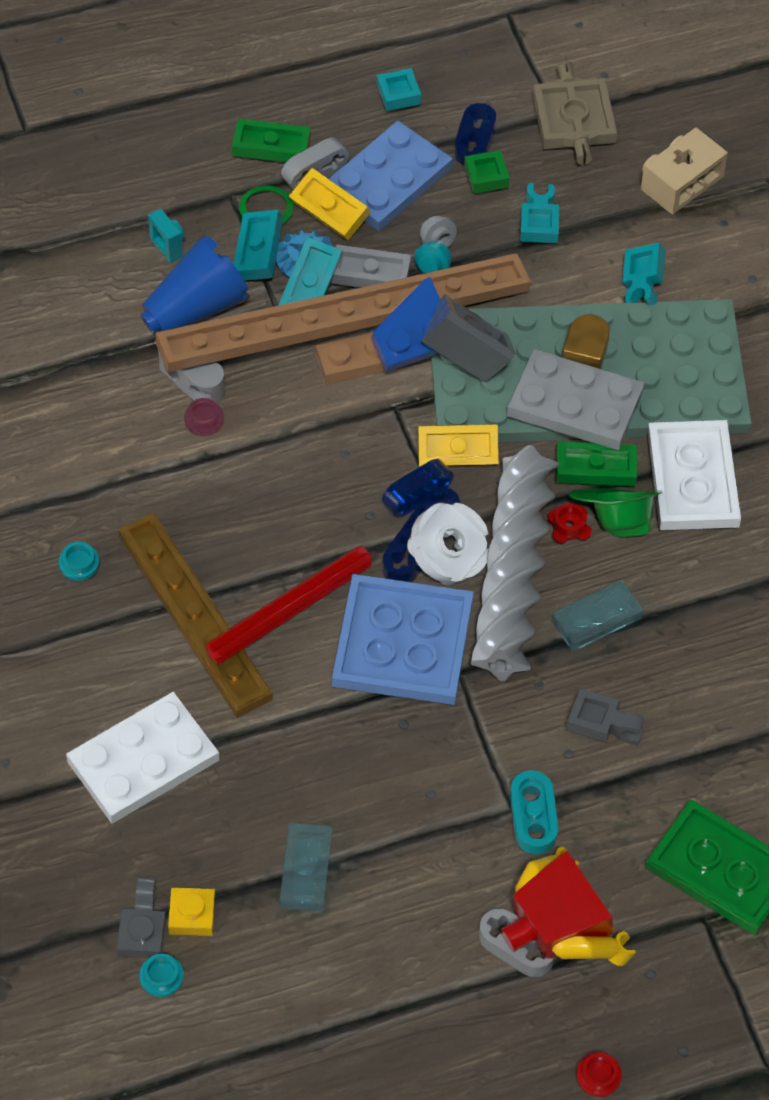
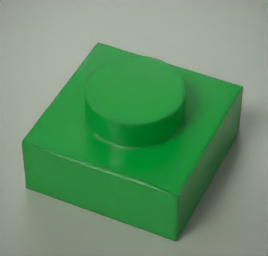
[464,150,510,194]

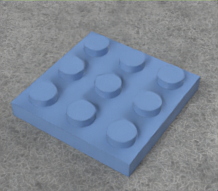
[332,574,474,705]

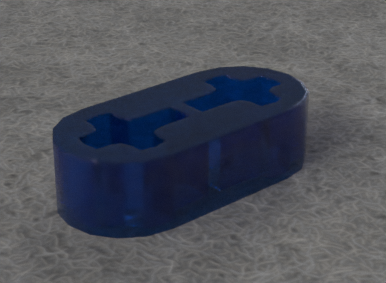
[455,103,496,165]
[382,458,454,518]

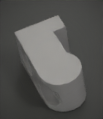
[158,350,225,406]

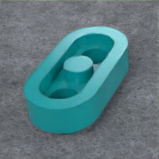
[510,770,558,854]

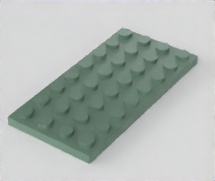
[430,299,751,443]

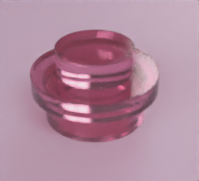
[184,398,224,436]

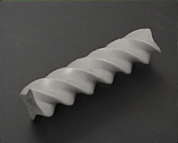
[471,445,560,681]

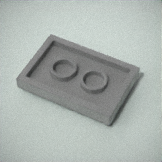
[507,349,645,451]

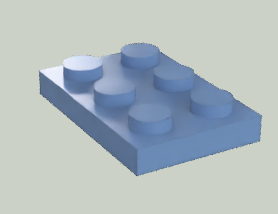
[329,121,453,232]

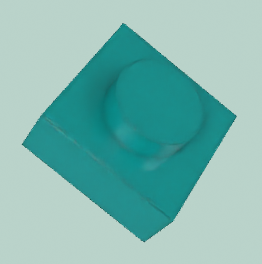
[376,68,422,111]
[148,208,184,263]

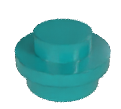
[414,241,451,274]
[58,541,100,581]
[139,954,184,998]

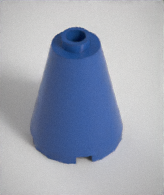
[140,235,250,333]

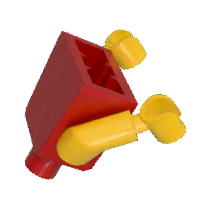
[501,847,636,966]

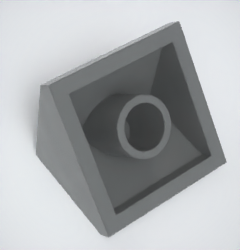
[421,294,516,383]

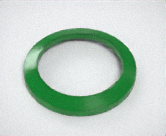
[239,185,294,226]

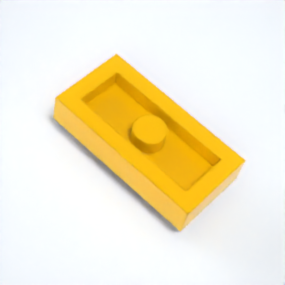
[289,168,371,241]
[418,424,499,466]

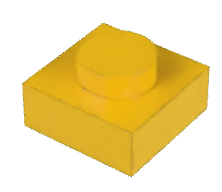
[168,888,215,936]

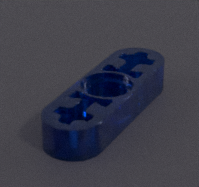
[382,486,460,582]

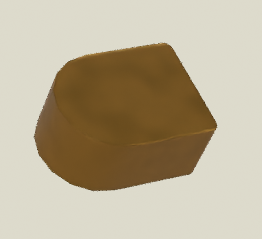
[562,314,610,369]

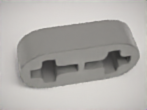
[281,137,349,190]
[479,909,555,977]

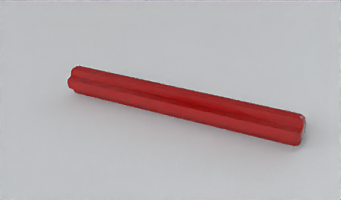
[206,546,373,664]

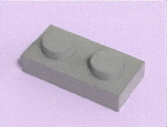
[331,244,411,288]

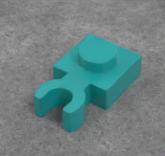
[520,183,559,243]
[622,243,666,305]

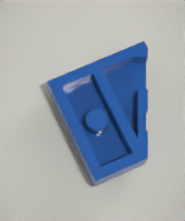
[371,277,440,372]

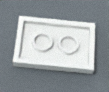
[647,420,741,530]
[66,692,219,824]

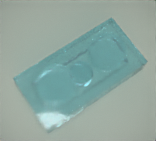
[551,580,643,652]
[280,823,332,912]

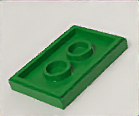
[645,799,769,936]

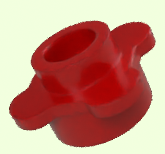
[548,503,592,544]

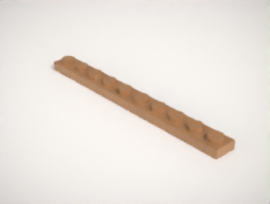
[155,253,531,372]

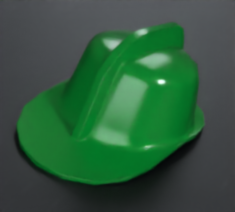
[569,488,662,537]

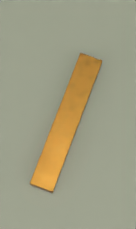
[118,512,273,718]

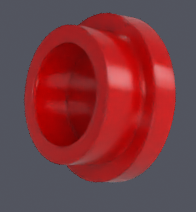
[576,1052,622,1097]

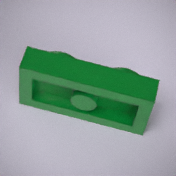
[232,118,311,162]
[556,441,637,487]

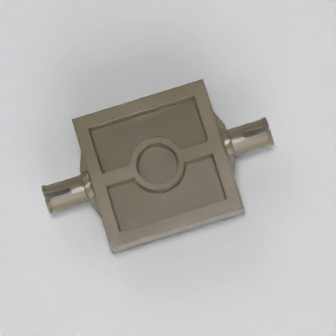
[532,61,617,165]

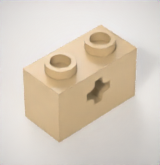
[641,127,728,215]

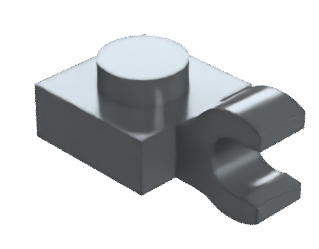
[567,688,644,745]
[116,877,166,958]

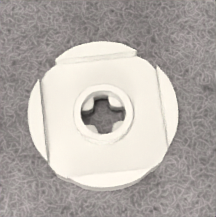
[407,502,489,586]

